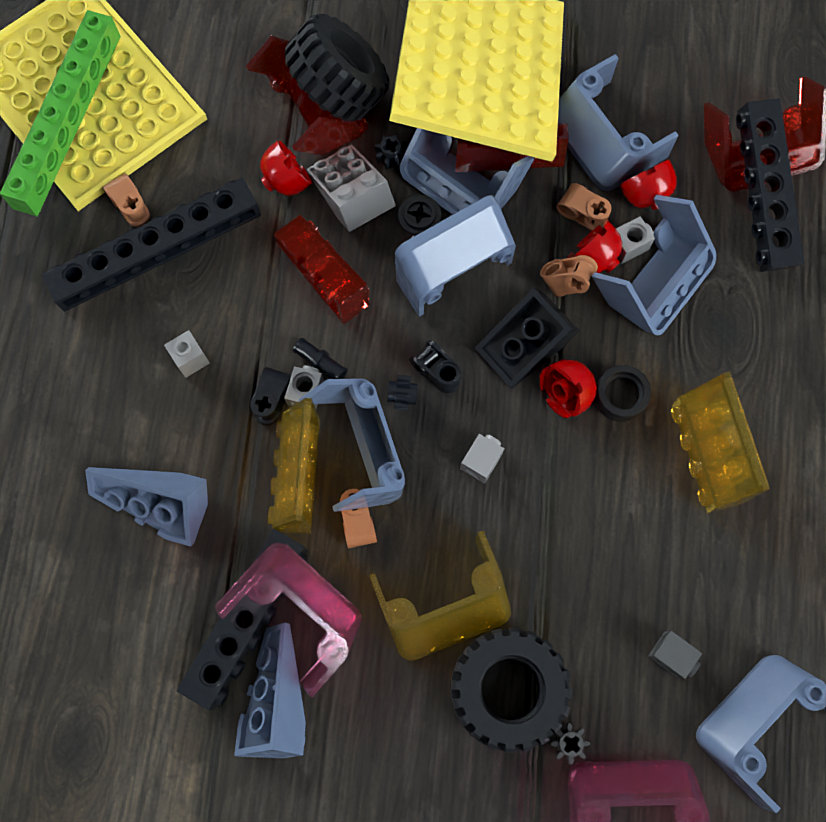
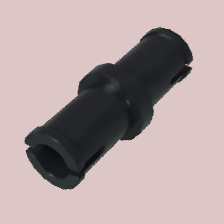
[293,338,348,379]

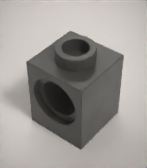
[647,631,702,679]

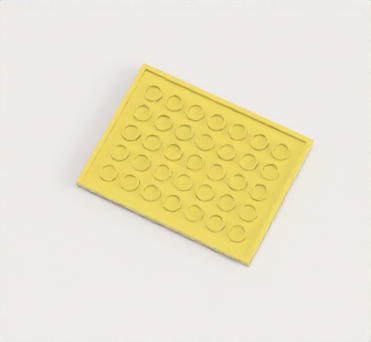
[0,0,207,211]
[389,0,564,162]

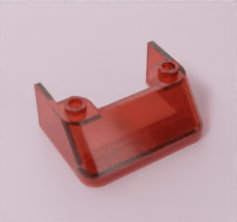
[246,35,368,155]
[704,77,826,192]

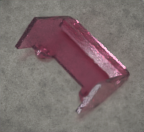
[215,543,361,697]
[568,760,710,822]

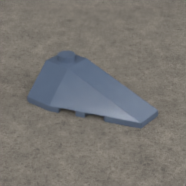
[85,467,208,547]
[234,623,306,758]

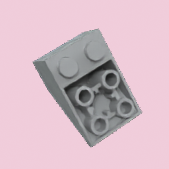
[306,144,396,232]

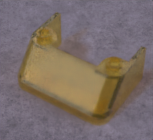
[369,531,511,661]

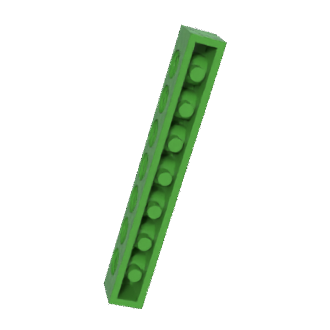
[0,10,121,217]

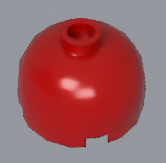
[260,140,312,196]
[620,159,677,211]
[567,220,623,273]
[540,359,597,418]

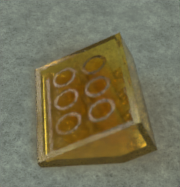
[671,372,770,513]
[268,398,320,534]

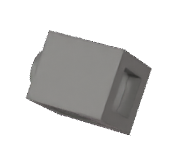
[616,216,655,264]
[164,330,210,377]
[284,366,324,413]
[460,434,505,484]

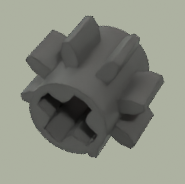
[549,723,590,764]

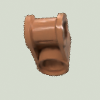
[102,173,150,227]
[556,183,611,231]
[540,255,598,297]
[340,489,377,549]

